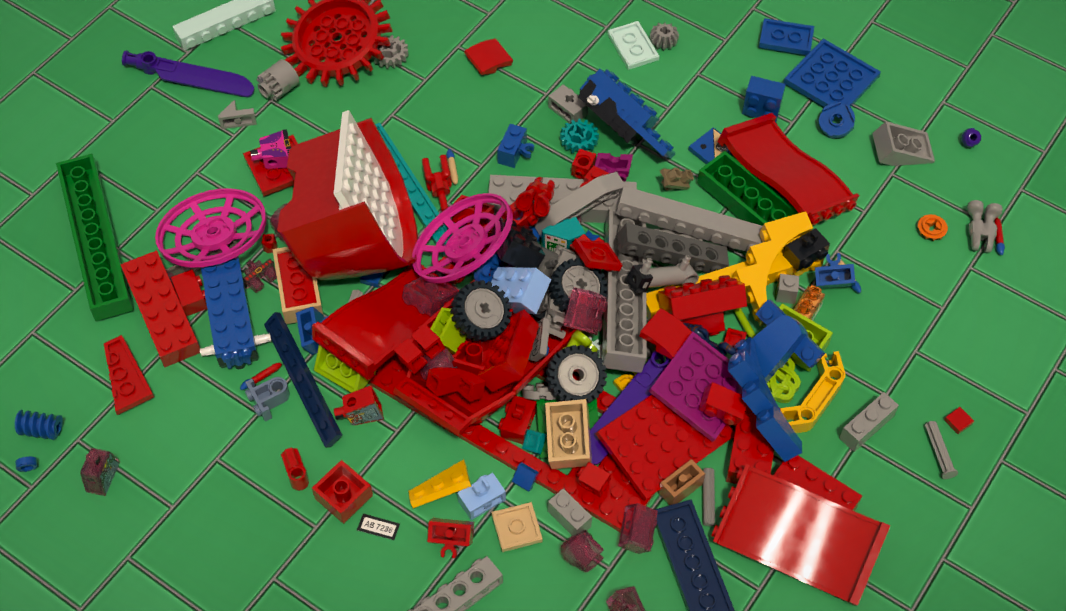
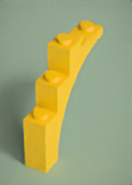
[732,211,813,326]

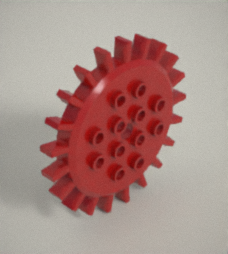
[281,0,393,87]

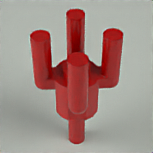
[422,154,452,212]

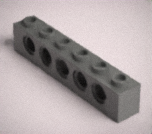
[618,223,729,273]

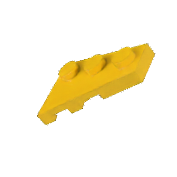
[408,459,471,508]

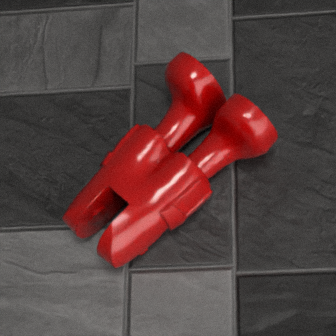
[515,177,555,217]

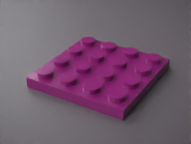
[648,332,742,442]

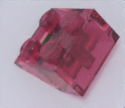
[563,287,607,336]

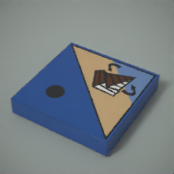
[688,127,733,164]

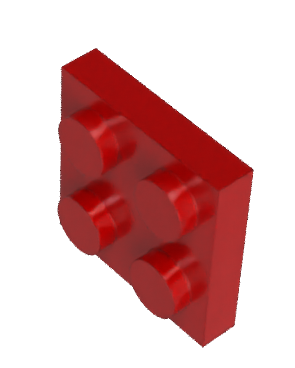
[572,238,623,271]

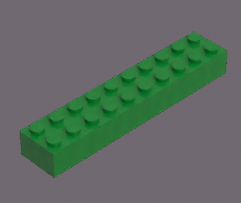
[56,154,134,321]

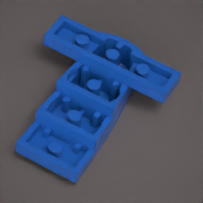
[752,300,825,383]

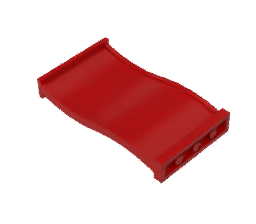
[717,113,860,225]
[312,264,459,380]
[711,464,890,606]

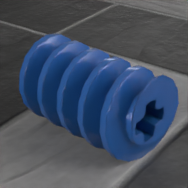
[15,410,63,440]

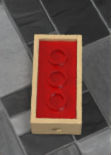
[272,247,324,324]

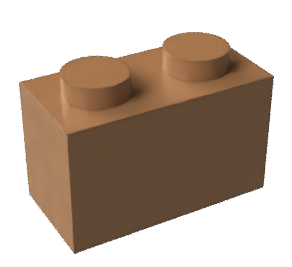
[659,459,705,505]

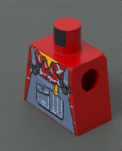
[334,386,384,425]

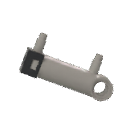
[626,255,699,293]

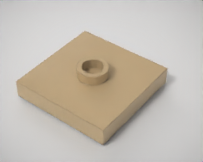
[491,502,543,552]

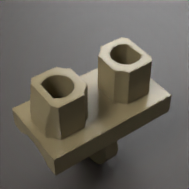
[660,168,694,191]

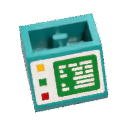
[542,217,586,252]

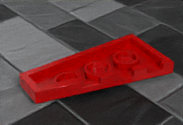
[104,335,154,415]

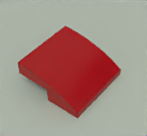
[464,38,513,75]
[639,308,692,359]

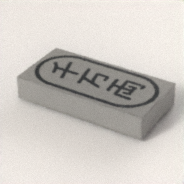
[530,318,550,362]

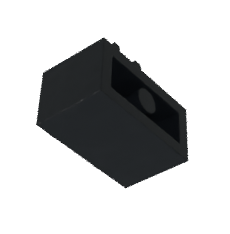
[783,228,830,271]

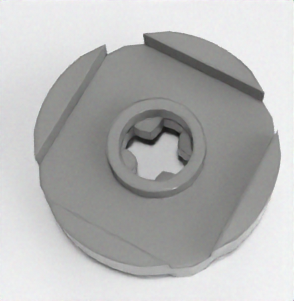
[522,383,557,400]

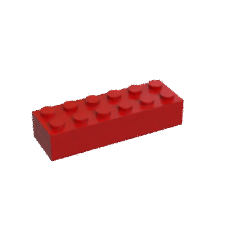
[120,250,200,368]

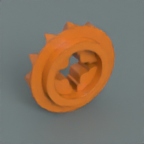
[917,214,948,241]

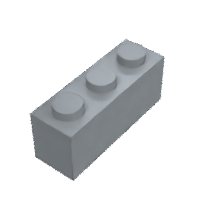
[839,392,899,452]

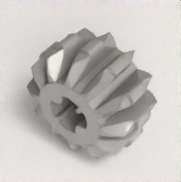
[650,22,679,50]

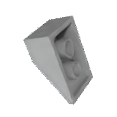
[872,121,935,166]

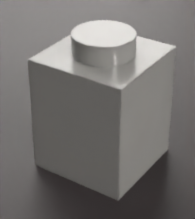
[776,274,799,304]

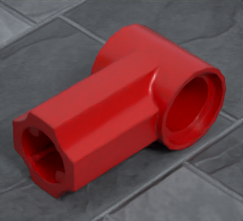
[281,447,309,491]

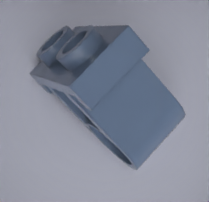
[245,377,290,422]

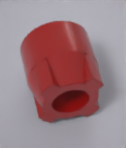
[261,233,278,253]

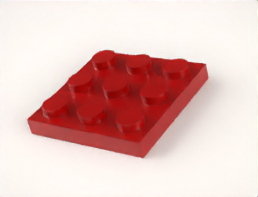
[243,135,298,197]

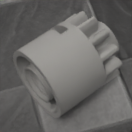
[256,59,299,101]

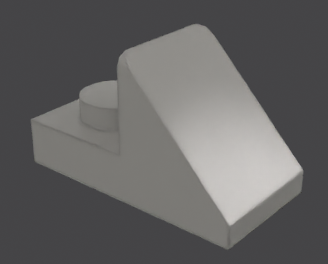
[218,100,257,129]

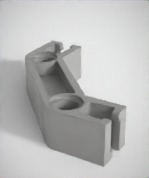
[534,172,625,238]
[544,245,580,339]

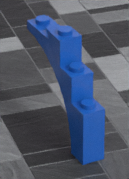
[728,337,802,462]

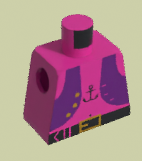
[250,129,291,169]

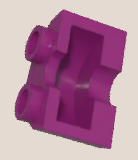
[595,153,633,181]

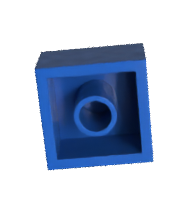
[742,76,786,122]

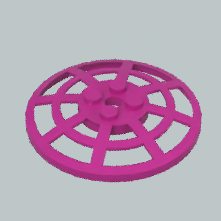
[155,188,267,268]
[412,193,513,283]

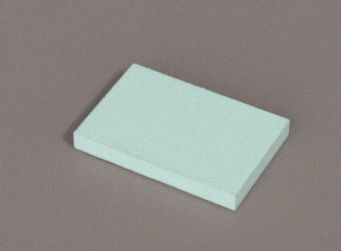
[607,21,660,70]

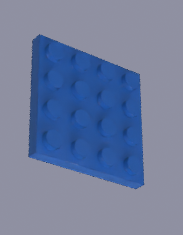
[783,38,881,107]

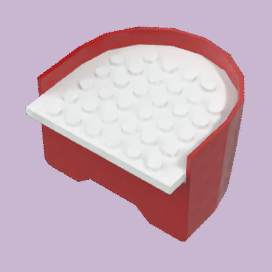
[277,110,418,280]

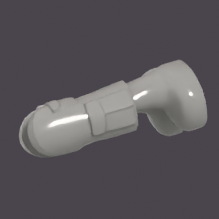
[967,200,1003,253]

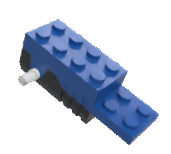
[578,69,676,159]

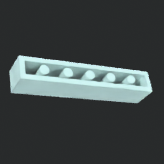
[172,0,276,51]

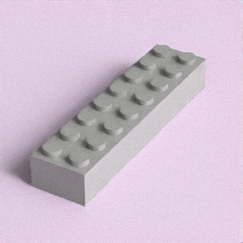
[488,175,637,223]

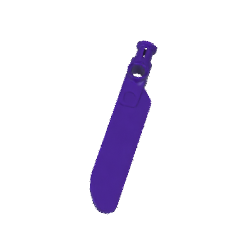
[122,50,255,97]
[590,350,671,465]

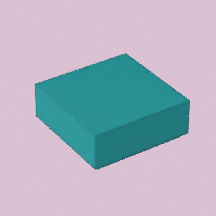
[522,429,547,454]

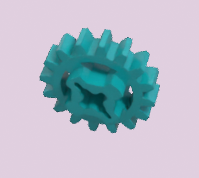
[560,119,599,153]

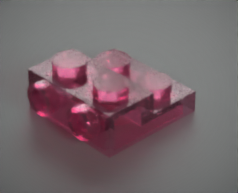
[402,273,458,317]

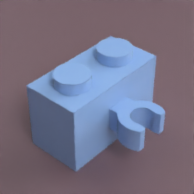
[457,472,506,520]

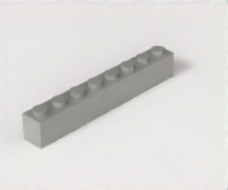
[616,186,764,252]

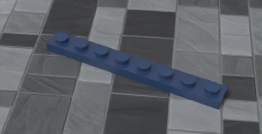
[264,312,342,447]

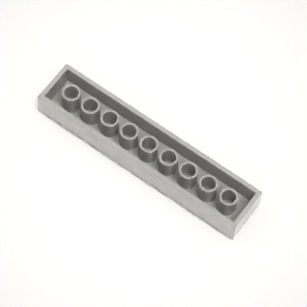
[602,208,647,373]

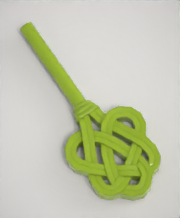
[733,308,801,403]

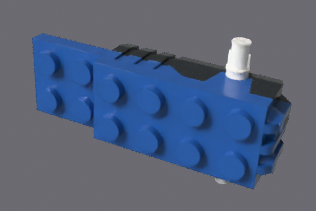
[200,256,271,369]

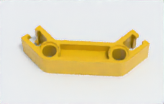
[781,351,845,433]

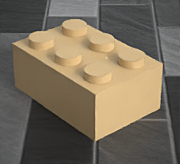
[545,399,592,469]

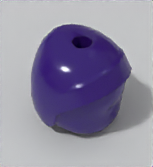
[961,128,981,147]

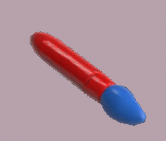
[994,218,1005,255]
[240,362,282,390]

